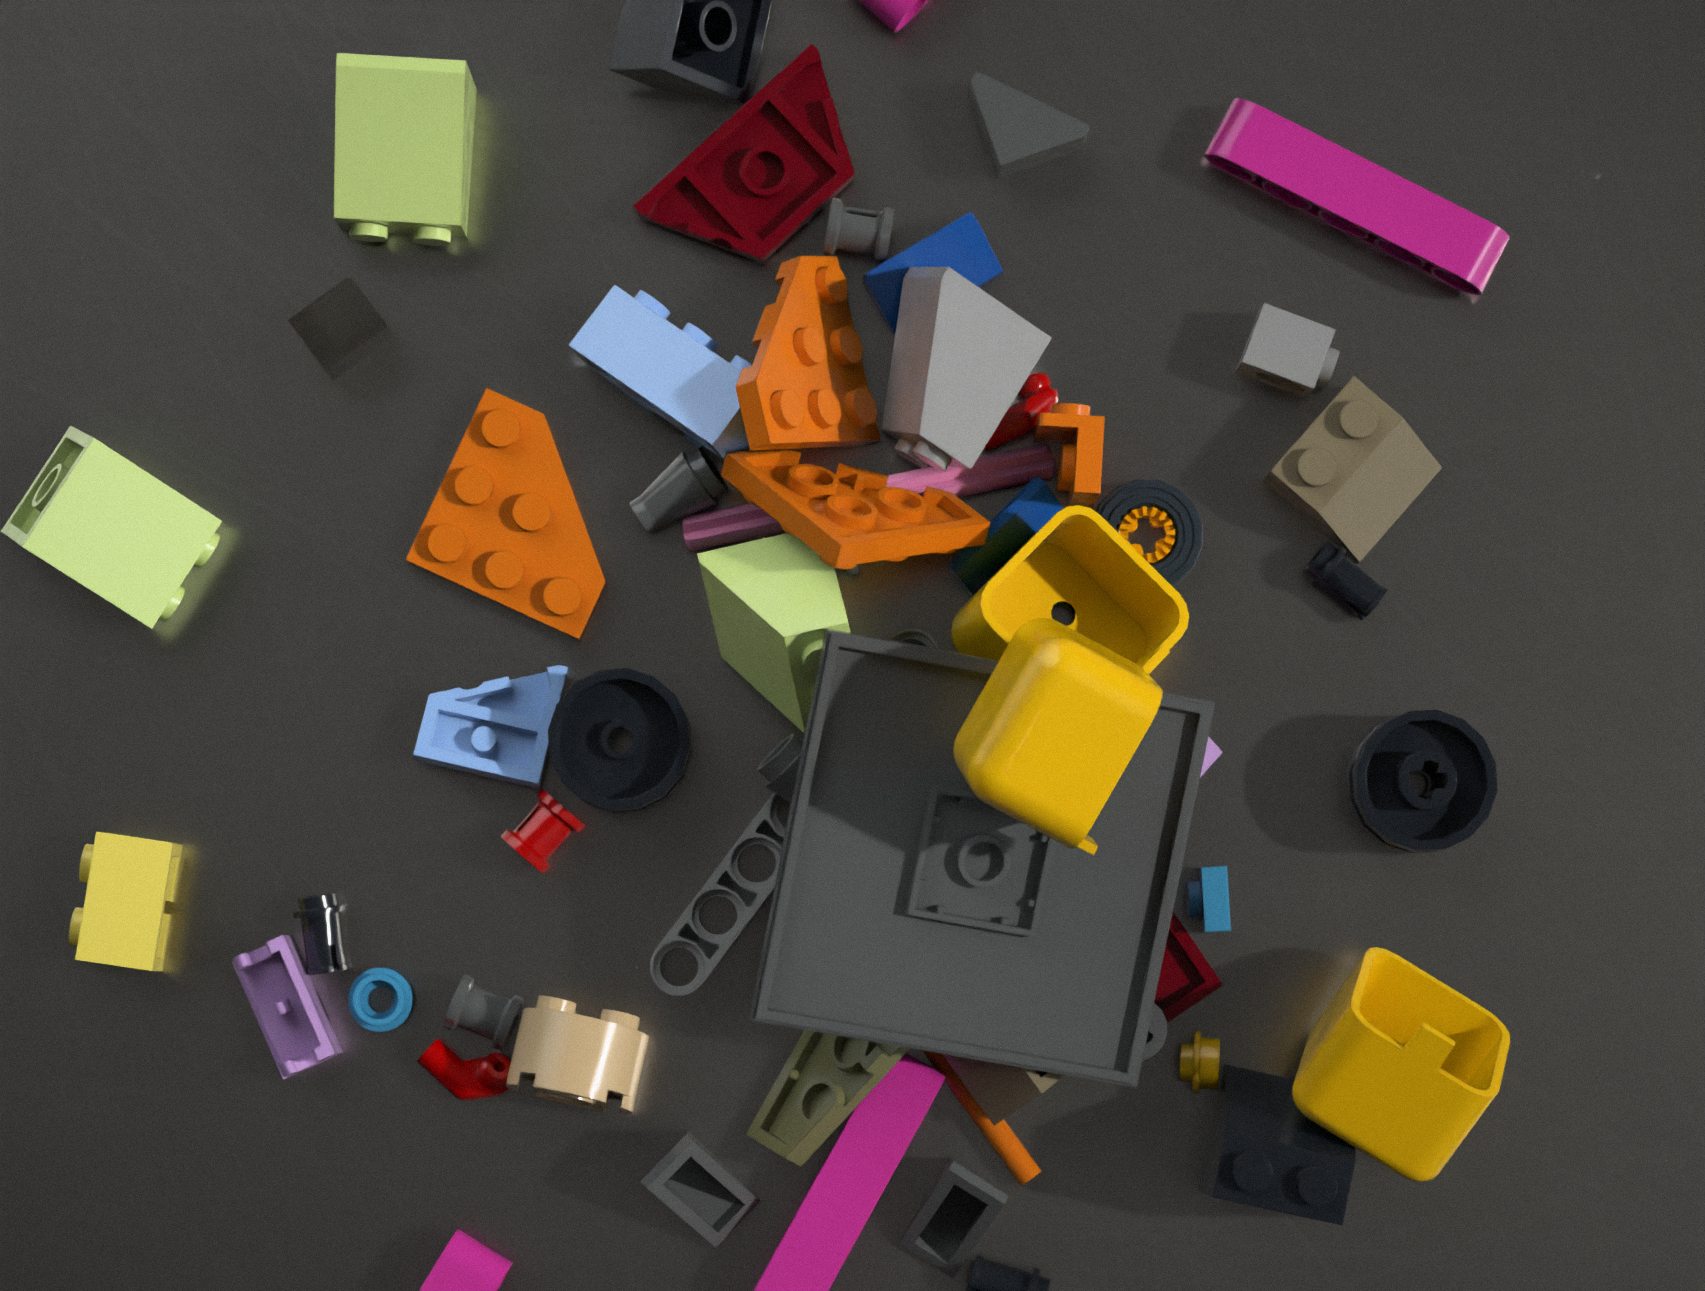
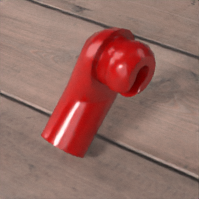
[984,372,1059,452]
[417,1038,511,1101]

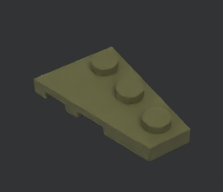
[746,1030,910,1167]

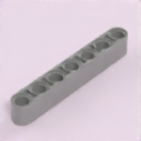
[650,628,939,996]

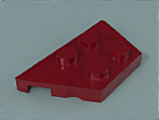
[633,43,855,263]

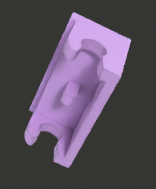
[232,935,343,1079]

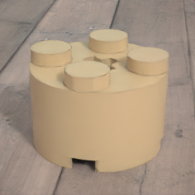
[506,996,649,1115]

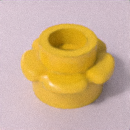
[1180,1031,1220,1094]

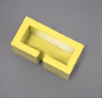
[69,831,183,972]

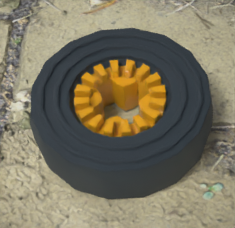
[1095,479,1203,586]

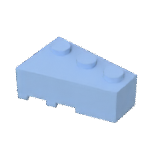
[569,284,752,461]

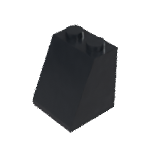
[1198,1064,1356,1226]

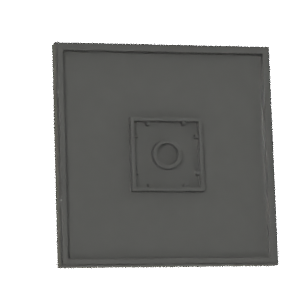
[749,628,1215,1088]

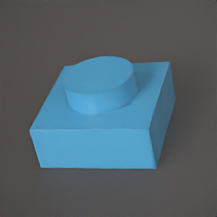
[1185,866,1231,933]

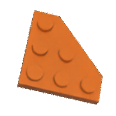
[735,256,880,450]
[406,388,607,641]
[721,449,991,569]

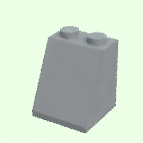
[881,267,1052,472]

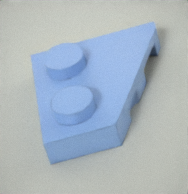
[413,665,568,789]

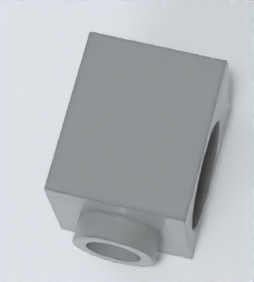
[1236,303,1340,398]

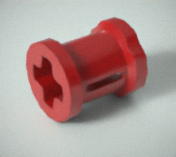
[500,788,586,874]

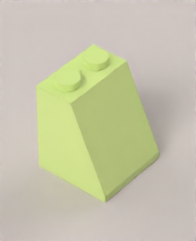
[334,53,477,246]
[1,425,222,629]
[697,533,851,733]

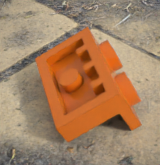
[1033,403,1105,509]

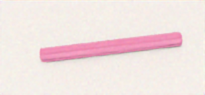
[682,444,1056,551]

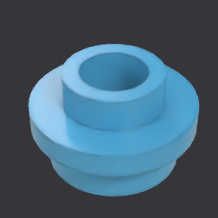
[348,968,413,1032]

